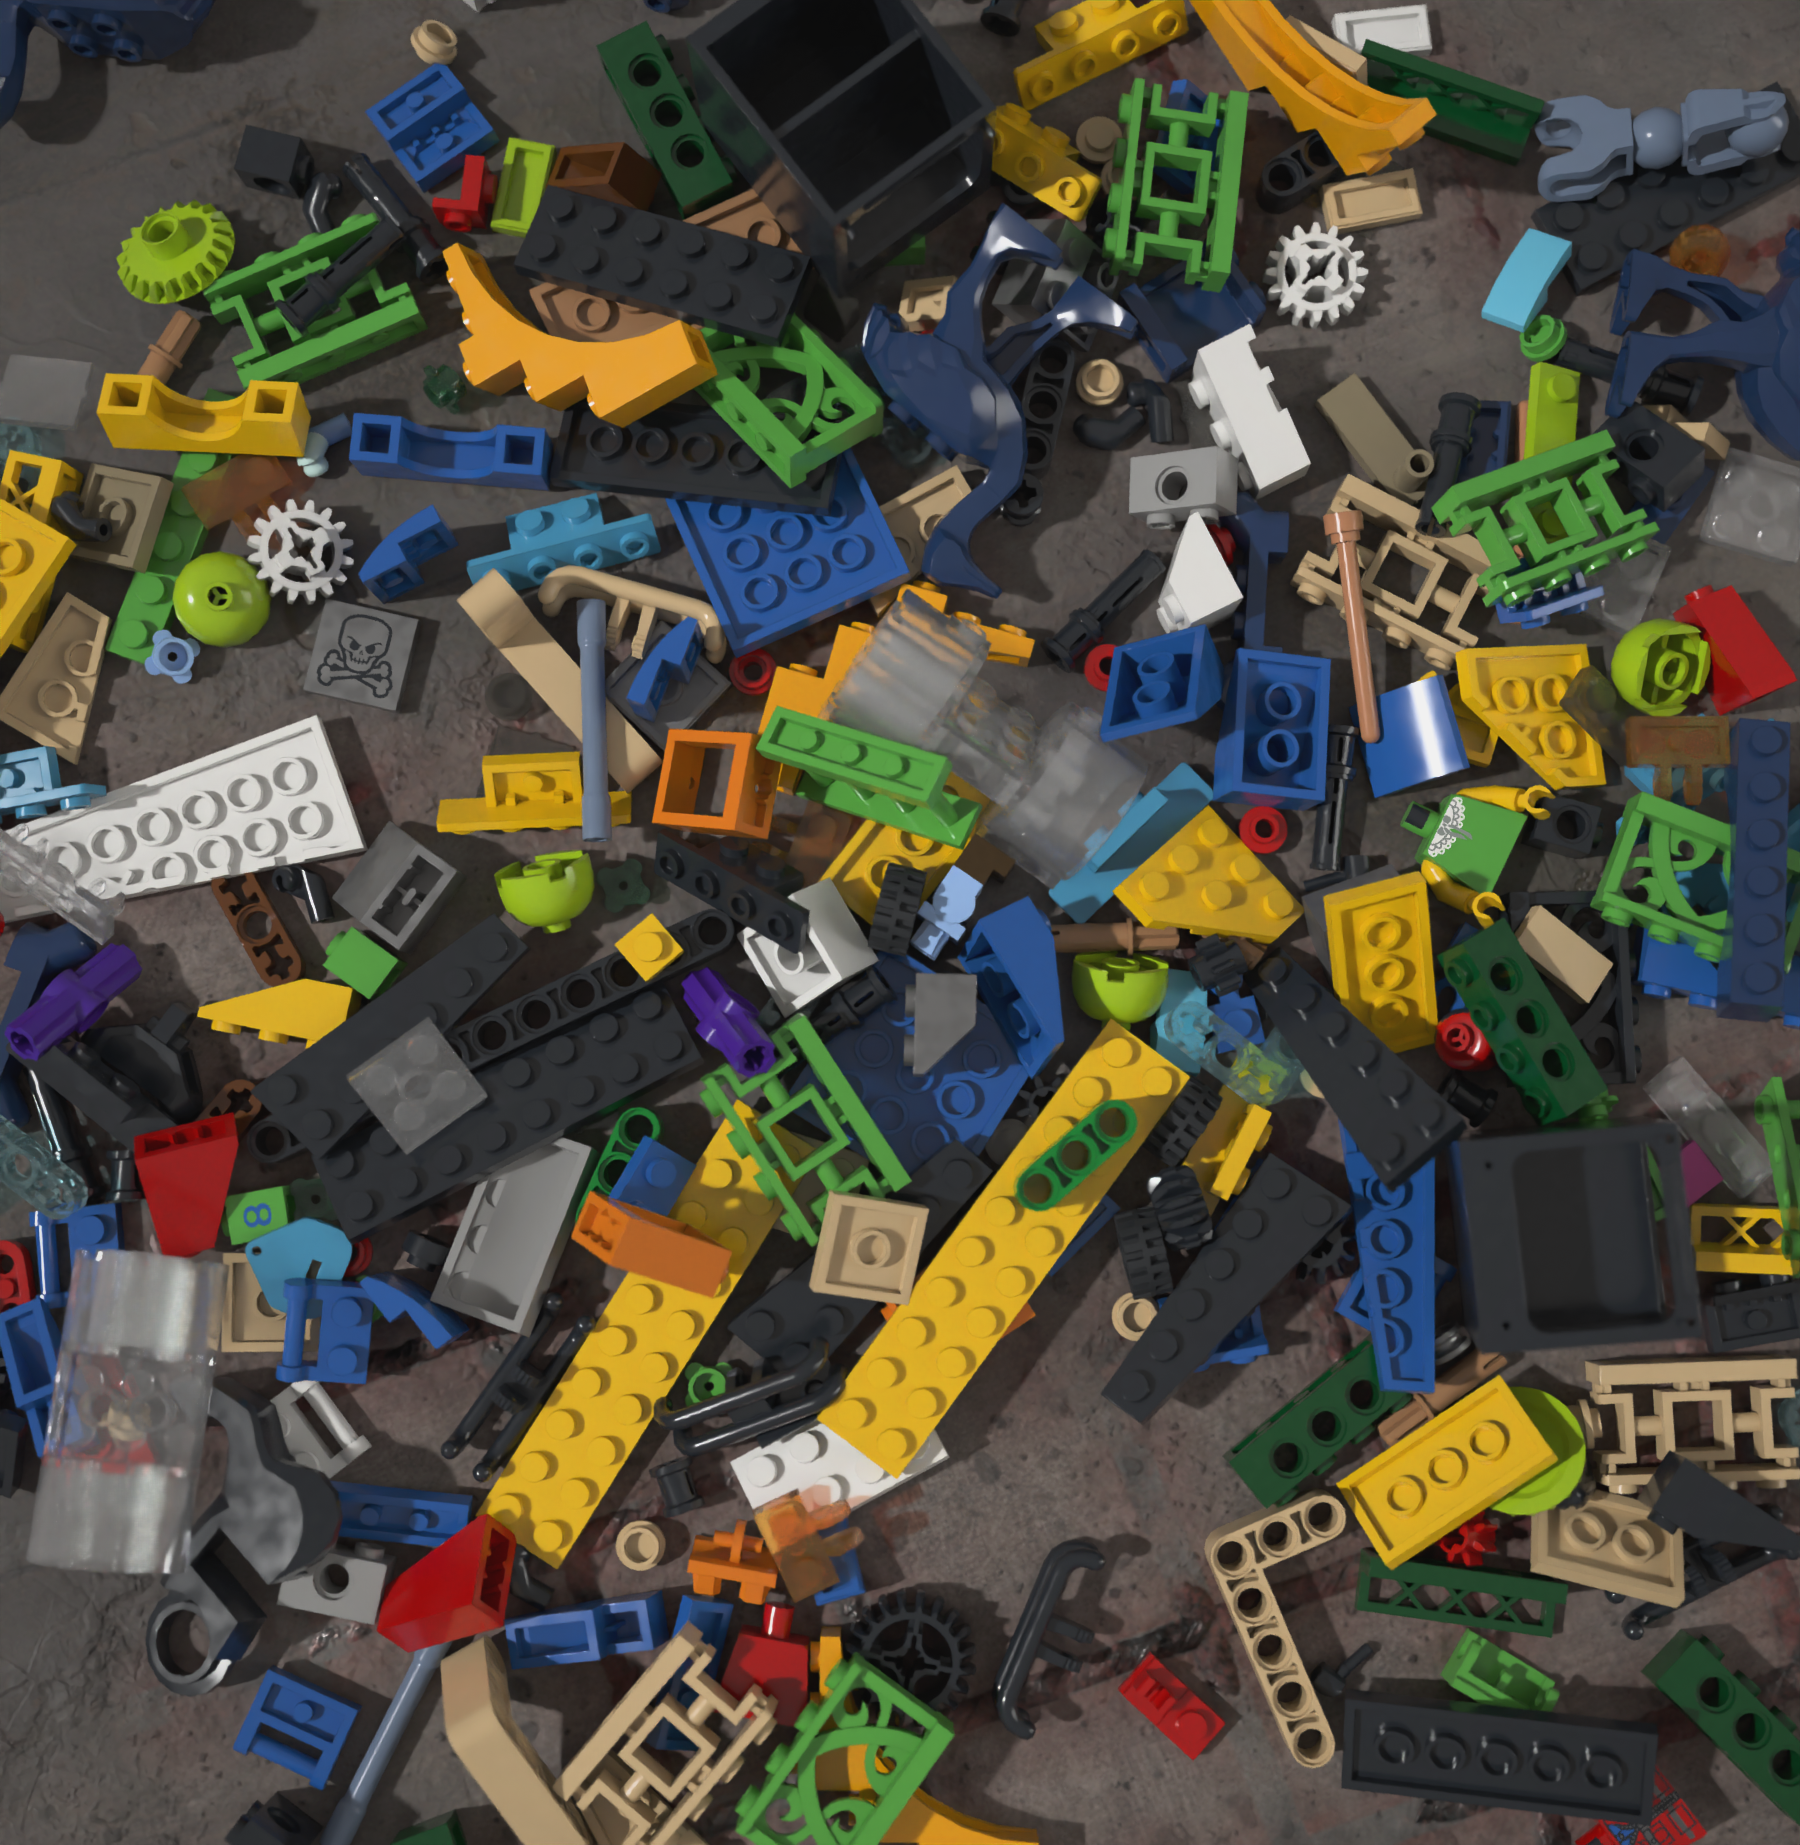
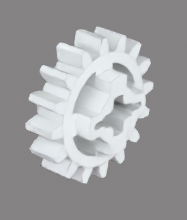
[1262,222,1368,329]
[247,499,354,605]

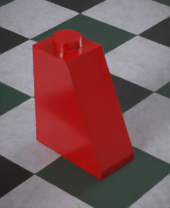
[1673,585,1798,716]
[134,1112,239,1260]
[377,1513,517,1653]

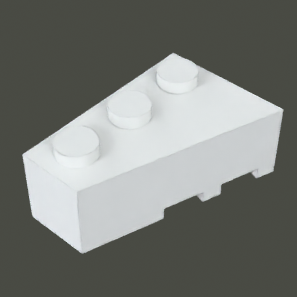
[1188,324,1311,500]

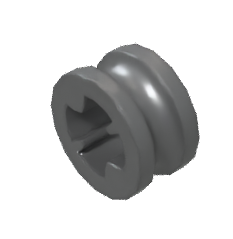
[1435,1321,1471,1366]

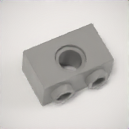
[1129,446,1238,530]
[277,1542,397,1625]

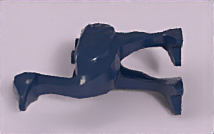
[0,0,216,129]
[861,203,1138,599]
[1604,227,1800,461]

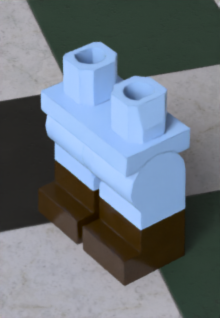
[910,833,1016,961]

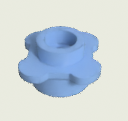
[144,630,200,684]

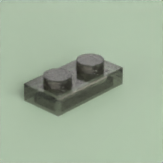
[1559,665,1655,767]

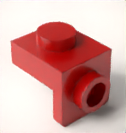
[432,154,498,232]

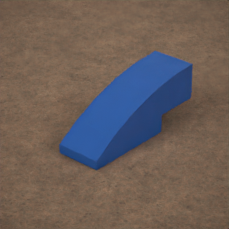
[0,1297,101,1463]
[504,1590,670,1670]

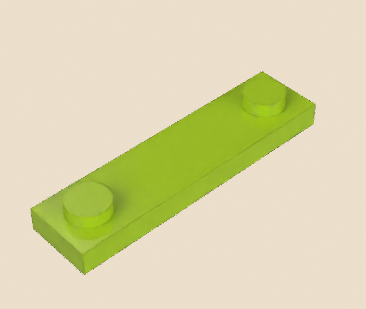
[1517,361,1580,547]

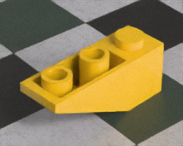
[197,979,362,1049]

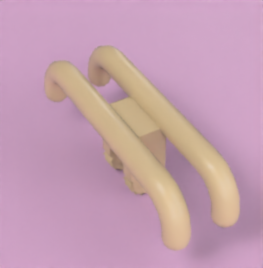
[538,565,727,664]

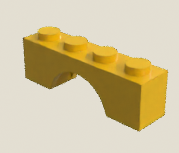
[96,373,311,457]

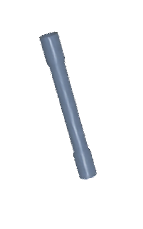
[576,599,612,842]
[319,1641,453,1845]

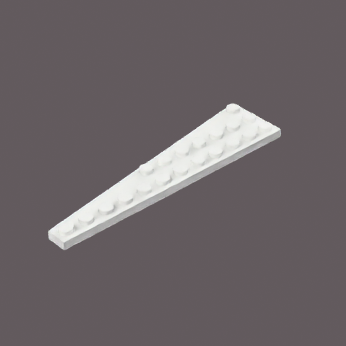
[0,715,368,923]

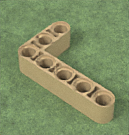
[456,568,663,794]
[1204,1488,1346,1768]
[440,1635,598,1845]

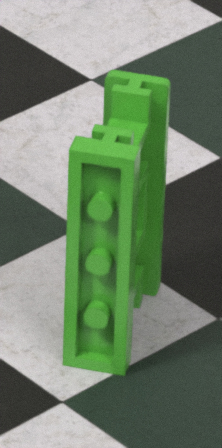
[1102,78,1249,293]
[202,213,428,390]
[1431,429,1660,608]
[699,1013,912,1247]

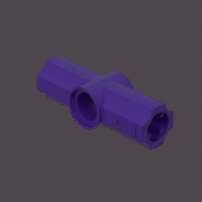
[4,943,142,1061]
[682,966,776,1078]

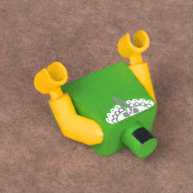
[1400,785,1556,927]

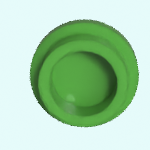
[1520,315,1568,362]

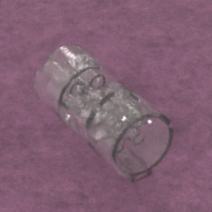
[816,589,1149,890]
[26,1249,230,1573]

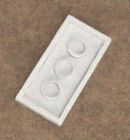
[730,1420,950,1553]

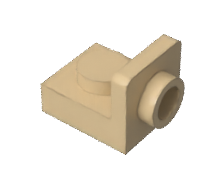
[899,275,958,332]

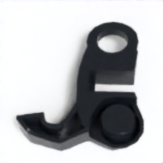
[145,1376,343,1697]

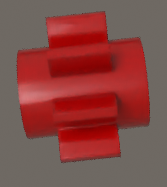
[1434,1509,1498,1566]

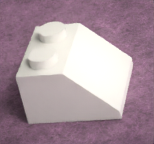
[1156,512,1243,634]
[736,877,879,1018]

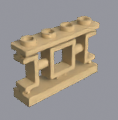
[1290,474,1492,670]
[1585,1354,1800,1494]
[551,1621,779,1845]

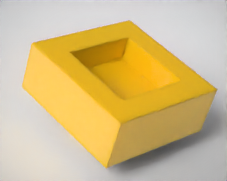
[614,913,685,983]

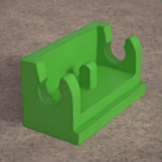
[1440,1628,1560,1712]

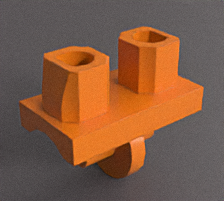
[687,1519,782,1605]

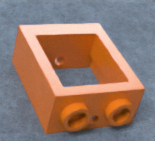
[652,728,781,840]
[571,1190,732,1298]

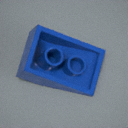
[1100,624,1225,742]
[1213,648,1331,811]
[958,896,1064,1079]

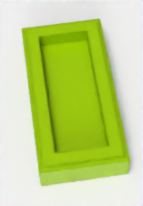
[490,137,557,238]

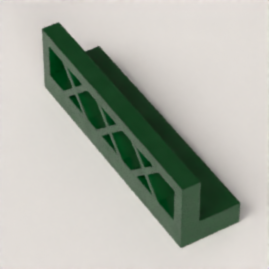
[1360,39,1545,167]
[1354,1548,1568,1638]

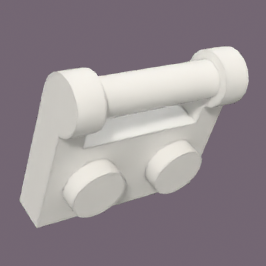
[270,1380,372,1479]

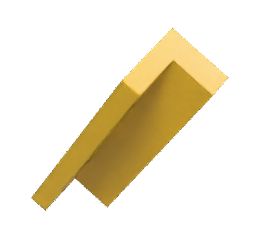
[0,450,84,653]
[1689,1203,1793,1275]

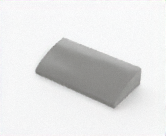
[430,1137,601,1337]

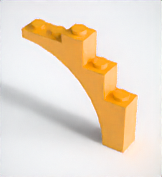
[1189,0,1437,176]
[442,242,718,428]
[756,581,1035,796]
[789,1627,1039,1845]

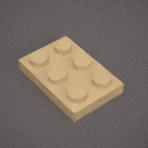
[1531,1489,1685,1608]

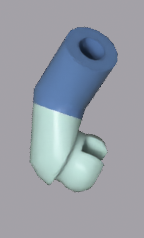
[296,413,352,478]

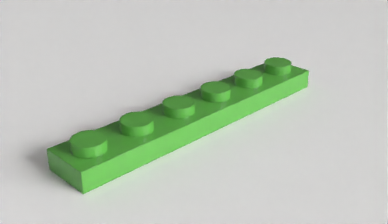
[105,388,239,665]

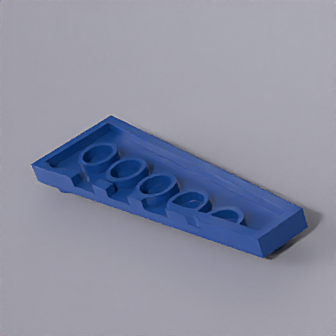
[1338,1119,1435,1395]

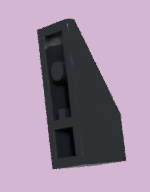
[1637,1450,1800,1552]

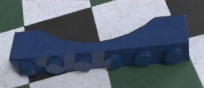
[1716,718,1791,1023]

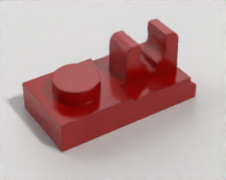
[1118,1652,1226,1761]

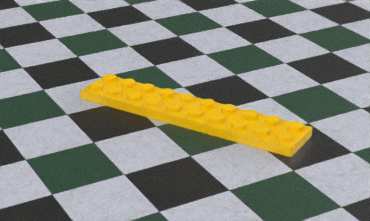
[817,1019,1190,1479]
[475,1099,817,1569]

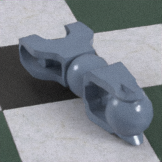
[1534,89,1789,202]

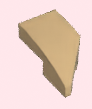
[1642,405,1730,460]

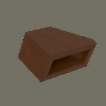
[546,142,662,211]

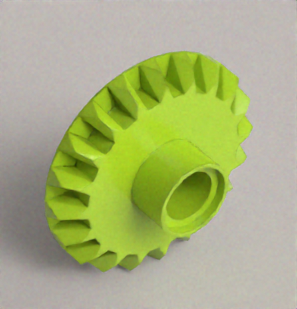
[116,200,235,304]
[1488,1386,1586,1516]

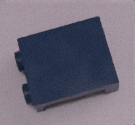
[1117,238,1266,384]

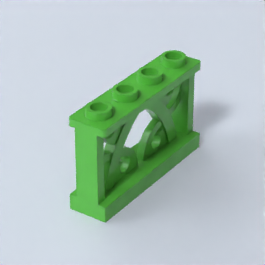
[694,312,885,489]
[1590,791,1800,975]
[734,1652,954,1845]

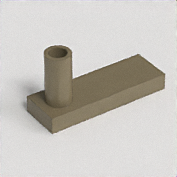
[1314,373,1434,506]

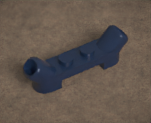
[1215,492,1289,711]
[0,920,97,1135]

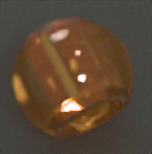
[1669,224,1731,277]

